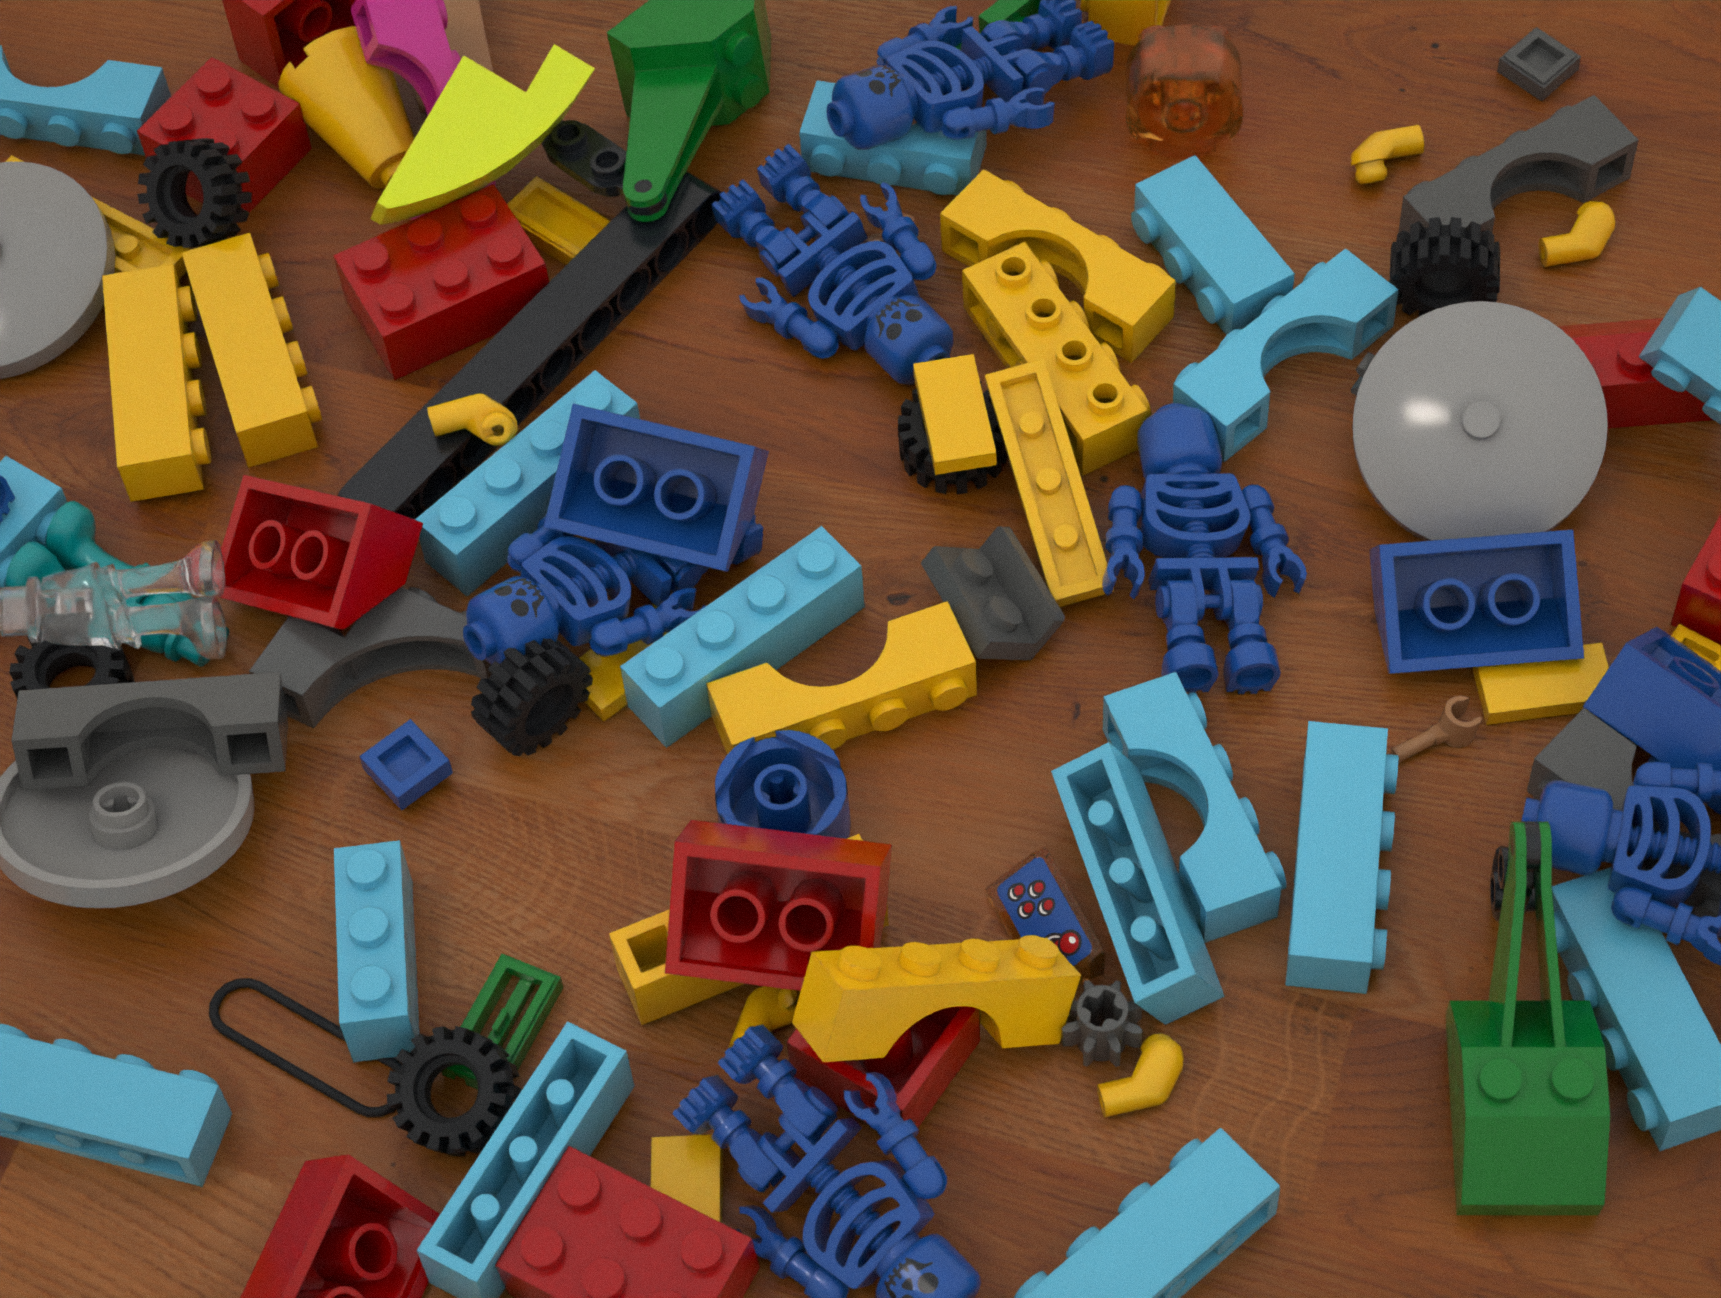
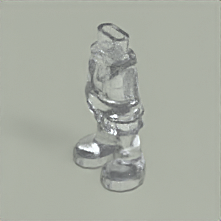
[0,540,227,659]

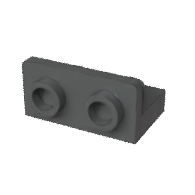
[921,526,1065,660]

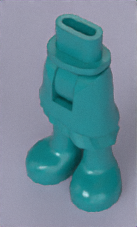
[5,501,229,667]

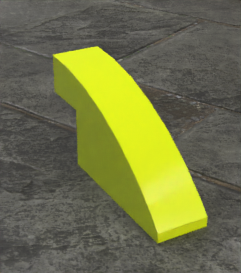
[370,44,595,225]

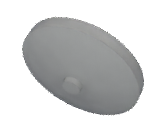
[0,162,115,379]
[1352,301,1608,541]
[0,747,255,908]

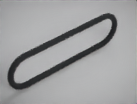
[209,978,402,1117]

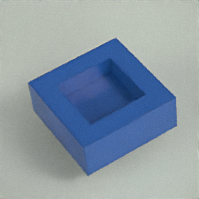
[359,719,453,811]

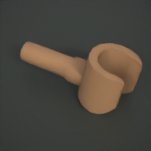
[1391,695,1482,763]

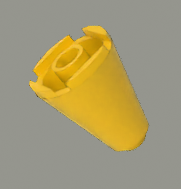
[278,26,415,189]

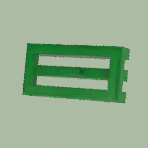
[441,954,564,1090]

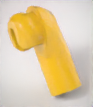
[1351,125,1424,185]
[1538,201,1615,267]
[427,393,518,446]
[728,986,801,1048]
[1097,1033,1184,1118]

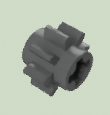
[1062,980,1143,1067]

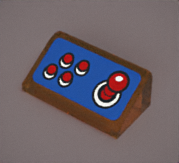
[985,847,1105,985]

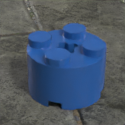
[715,730,851,839]

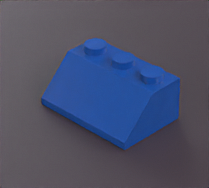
[544,403,769,571]
[1369,529,1584,674]
[1583,627,1721,815]

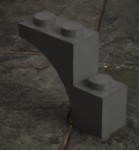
[249,587,492,728]

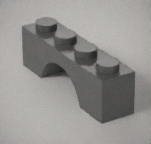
[1398,95,1638,234]
[11,672,288,791]
[1527,708,1721,938]

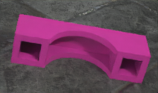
[351,0,496,220]

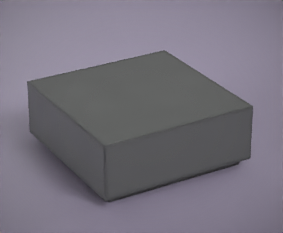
[1497,27,1581,102]

